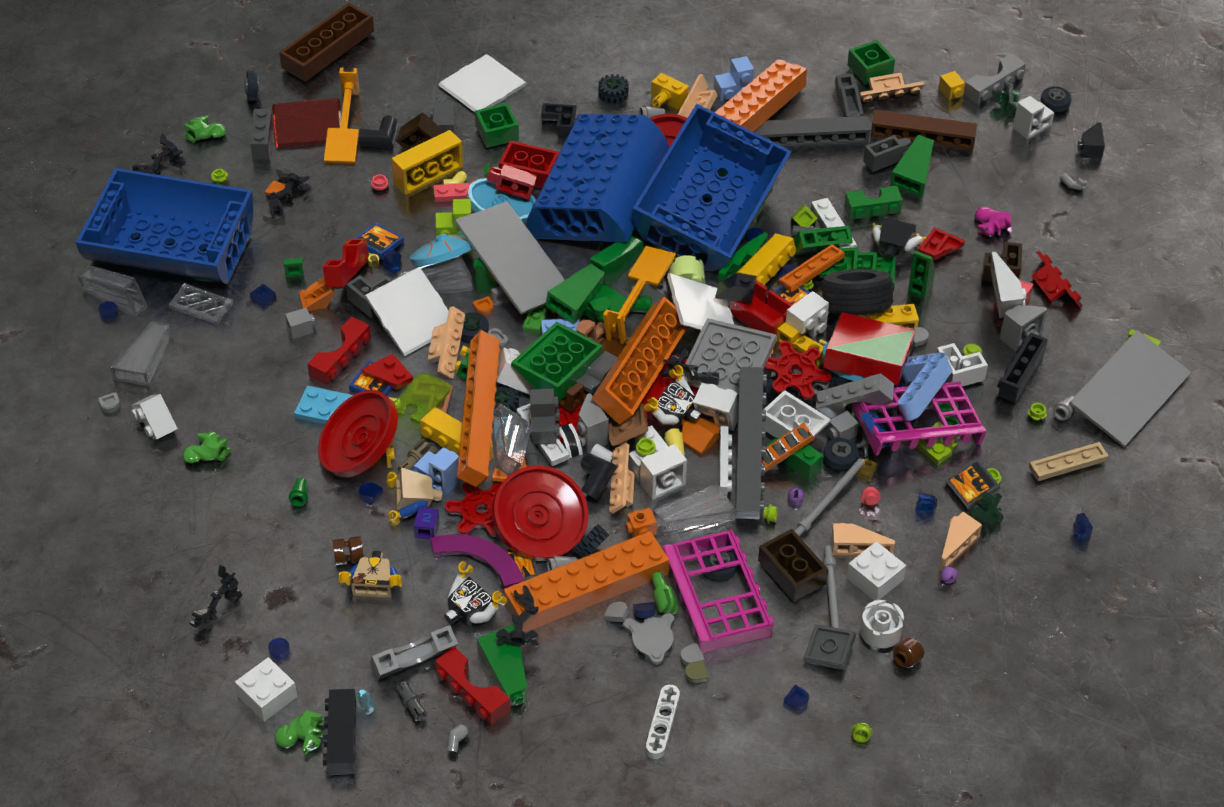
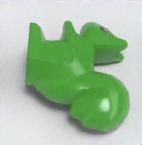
[184,115,226,143]
[182,432,231,463]
[274,710,324,755]

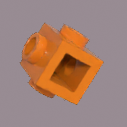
[625,508,657,538]

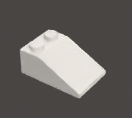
[990,252,1026,318]
[762,391,831,438]

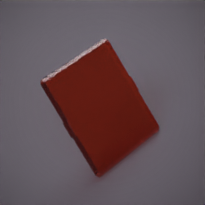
[272,98,341,148]

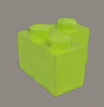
[436,199,472,236]

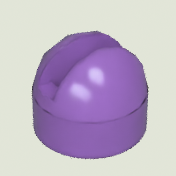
[788,488,804,505]
[941,566,958,584]

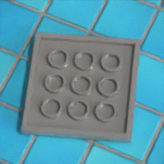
[681,318,778,394]

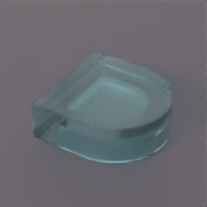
[356,689,376,715]

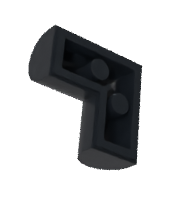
[541,103,577,137]
[359,115,399,149]
[581,454,617,500]

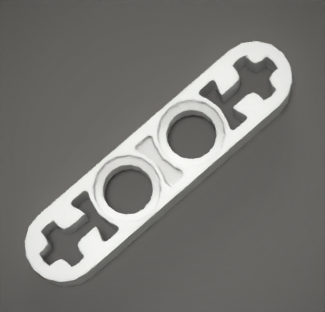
[646,685,680,759]

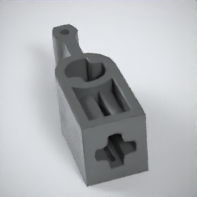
[576,351,618,394]

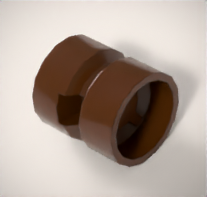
[332,536,364,566]

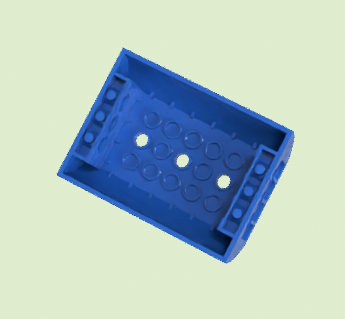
[632,103,792,271]
[526,113,670,242]
[76,168,253,284]

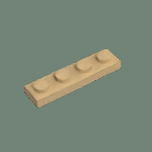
[1029,442,1109,481]

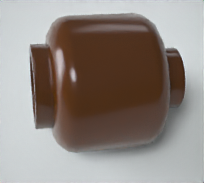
[893,637,924,668]

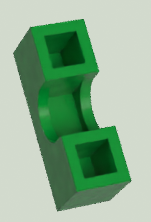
[844,186,903,220]

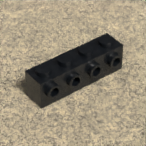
[997,332,1048,403]
[323,689,357,775]

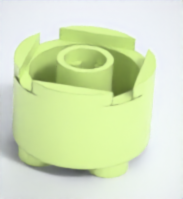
[668,256,706,290]

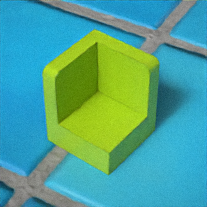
[791,203,818,227]

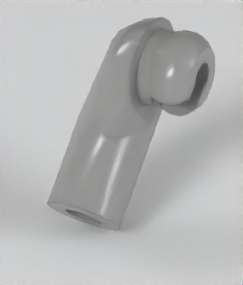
[1060,173,1087,190]
[447,725,469,753]

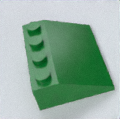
[511,322,603,402]

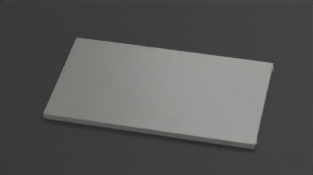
[455,201,565,314]
[1069,330,1191,447]

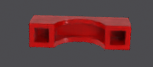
[322,239,369,289]
[307,316,371,385]
[435,646,511,725]

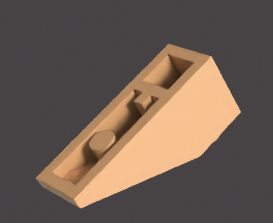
[939,512,982,571]
[831,523,895,555]

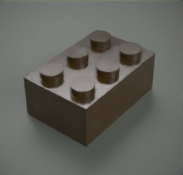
[758,529,829,602]

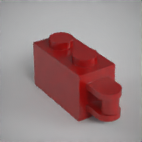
[486,164,537,200]

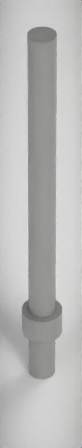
[794,458,865,537]
[823,545,839,628]

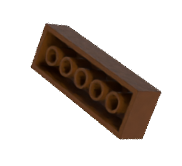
[279,3,374,82]

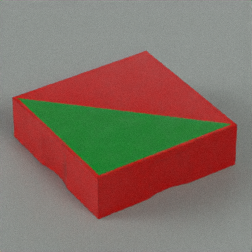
[823,312,916,386]

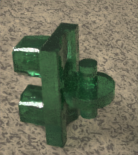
[993,83,1020,116]
[969,491,1004,526]

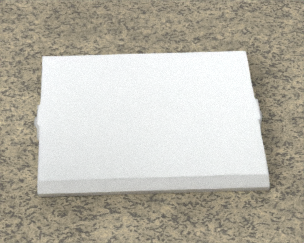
[439,54,527,112]
[365,267,449,356]
[667,273,734,330]

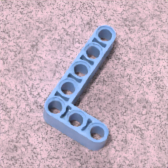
[898,352,953,421]

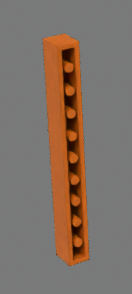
[456,330,500,487]

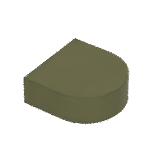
[685,660,709,683]

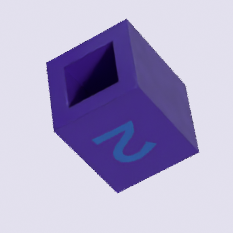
[414,507,440,540]

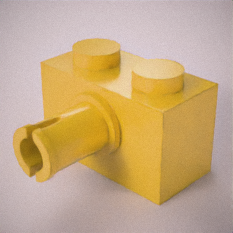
[651,73,689,110]

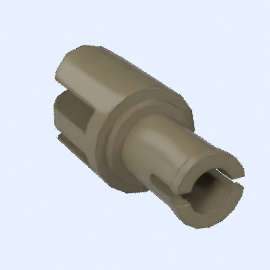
[397,438,437,472]

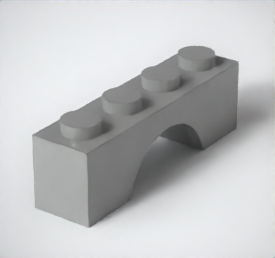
[963,53,1026,104]
[816,373,894,418]
[370,625,458,680]

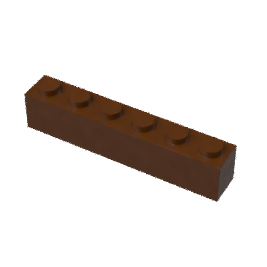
[871,110,977,150]

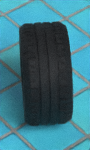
[822,269,893,315]

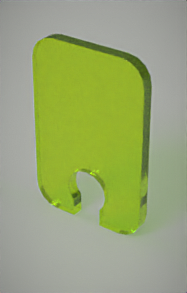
[394,373,450,423]

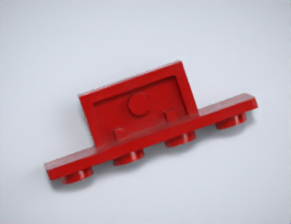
[1031,251,1082,308]

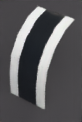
[560,423,583,458]

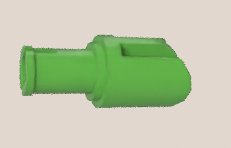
[651,572,679,615]

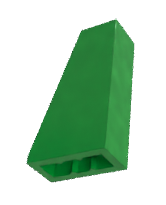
[890,135,934,196]
[590,236,643,287]
[545,264,605,324]
[477,624,527,706]

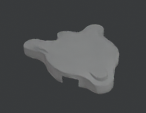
[623,613,674,665]

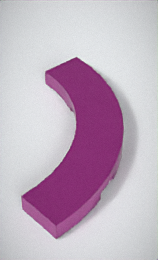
[431,534,524,588]

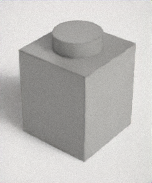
[285,308,316,339]
[827,411,859,440]

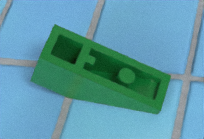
[793,225,853,256]
[908,251,935,298]
[765,437,823,481]

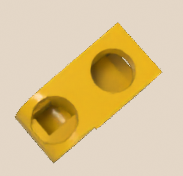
[792,336,824,368]

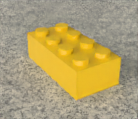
[391,130,463,195]

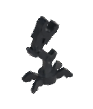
[132,134,186,174]
[267,169,311,217]
[661,349,719,385]
[189,564,242,628]
[496,585,539,647]

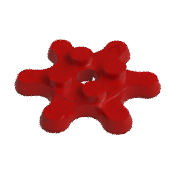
[764,341,831,400]
[445,482,502,537]

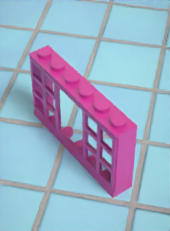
[851,382,987,455]
[663,529,774,653]

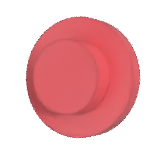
[371,174,389,190]
[861,487,881,506]

